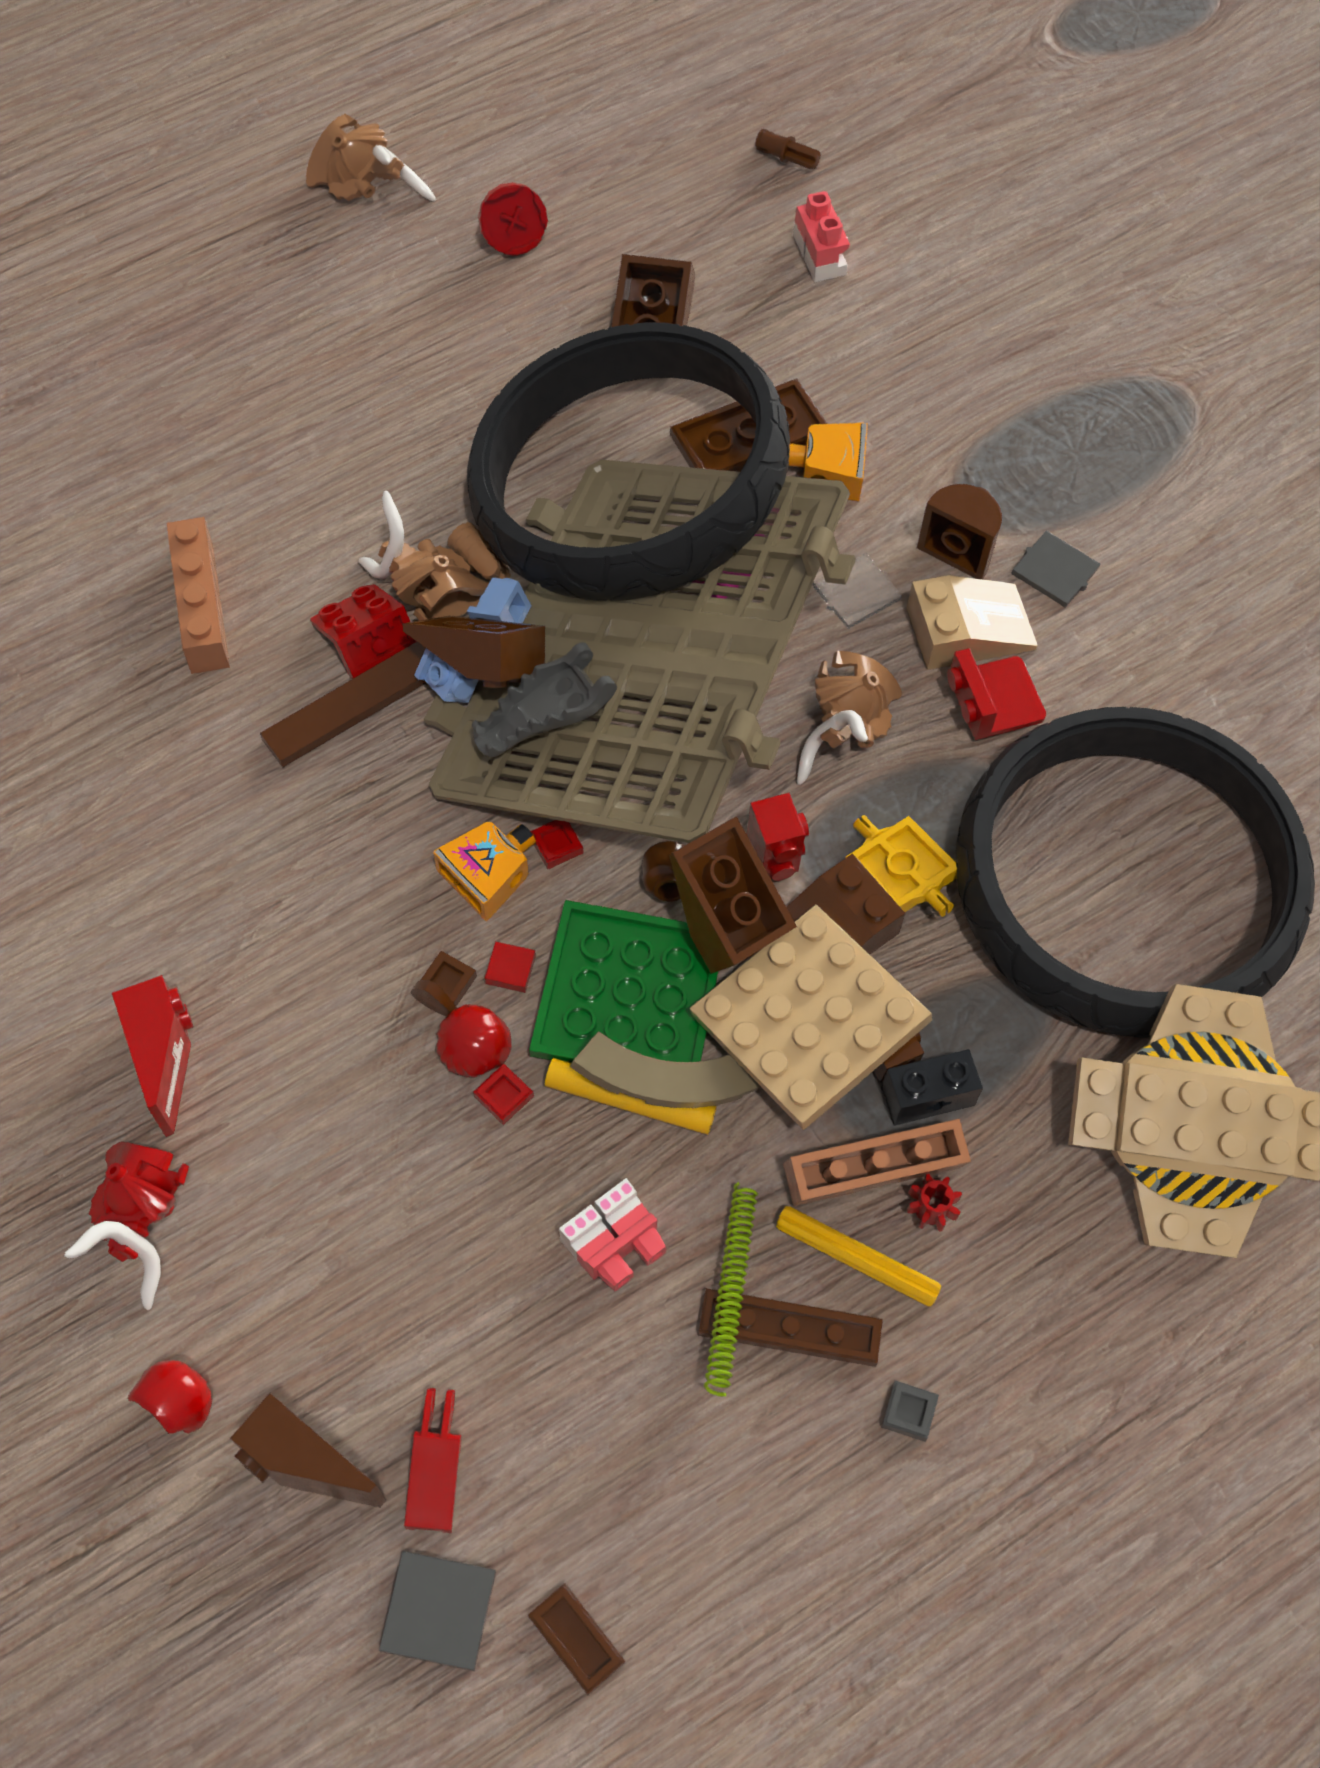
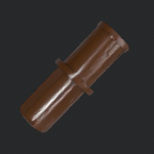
[755,128,821,169]

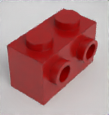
[746,792,809,881]

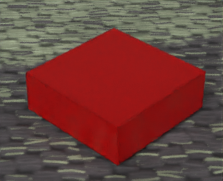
[530,820,584,870]
[485,941,536,993]
[473,1064,534,1125]

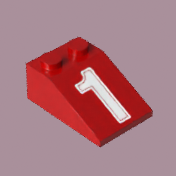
[112,975,194,1137]

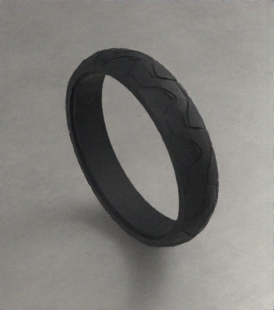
[467,323,790,601]
[956,707,1315,1038]

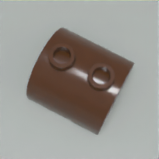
[917,484,1002,580]

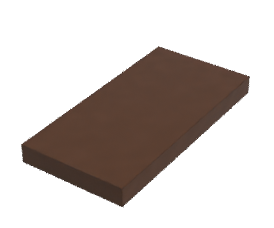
[670,378,827,472]

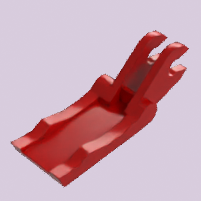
[404,1388,462,1533]

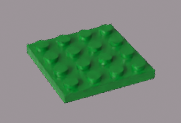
[529,900,719,1063]

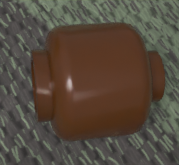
[642,841,685,902]

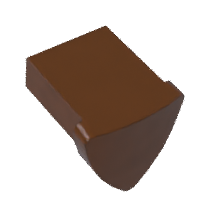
[411,951,477,1016]

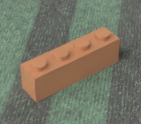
[167,517,230,674]
[783,1119,971,1207]

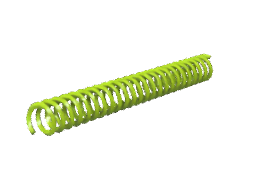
[703,1182,758,1397]

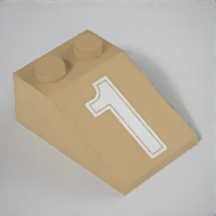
[906,575,1037,670]

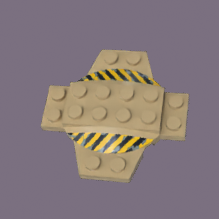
[1068,984,1320,1258]

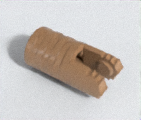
[447,522,511,580]

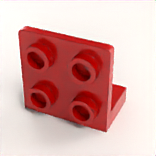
[310,584,417,679]

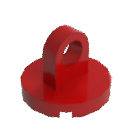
[478,182,548,256]

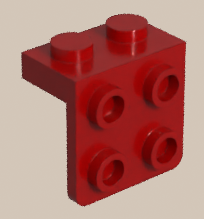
[947,648,1046,740]

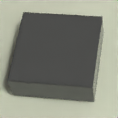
[881,1380,939,1442]

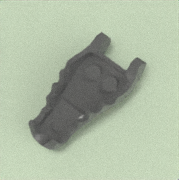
[472,642,617,757]

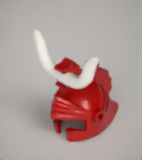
[64,1141,189,1310]

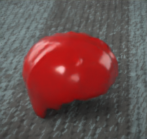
[436,1004,512,1078]
[127,1360,212,1434]

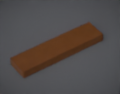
[698,1288,883,1367]

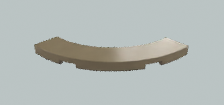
[570,1031,761,1108]

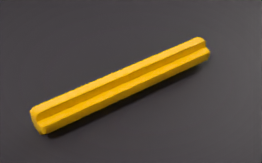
[776,1206,941,1306]

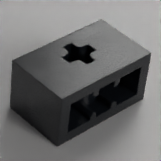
[882,1049,983,1126]

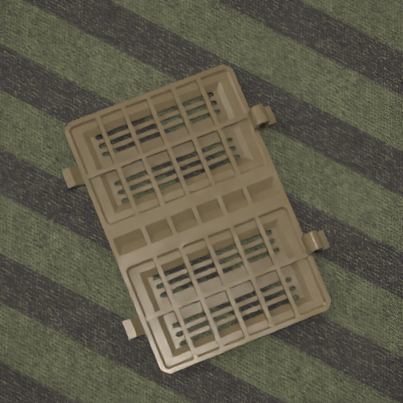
[424,459,856,843]

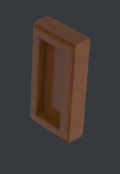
[528,1583,625,1695]

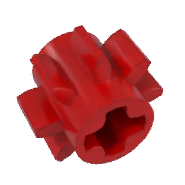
[907,1174,962,1232]

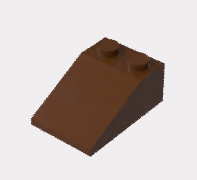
[612,254,696,327]
[403,616,545,688]
[669,816,797,973]
[787,853,905,955]
[230,1393,387,1508]

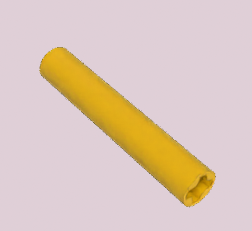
[545,1058,717,1135]

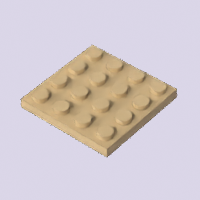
[689,905,932,1130]

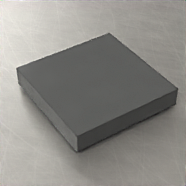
[379,1551,496,1671]

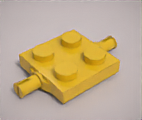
[845,815,957,917]

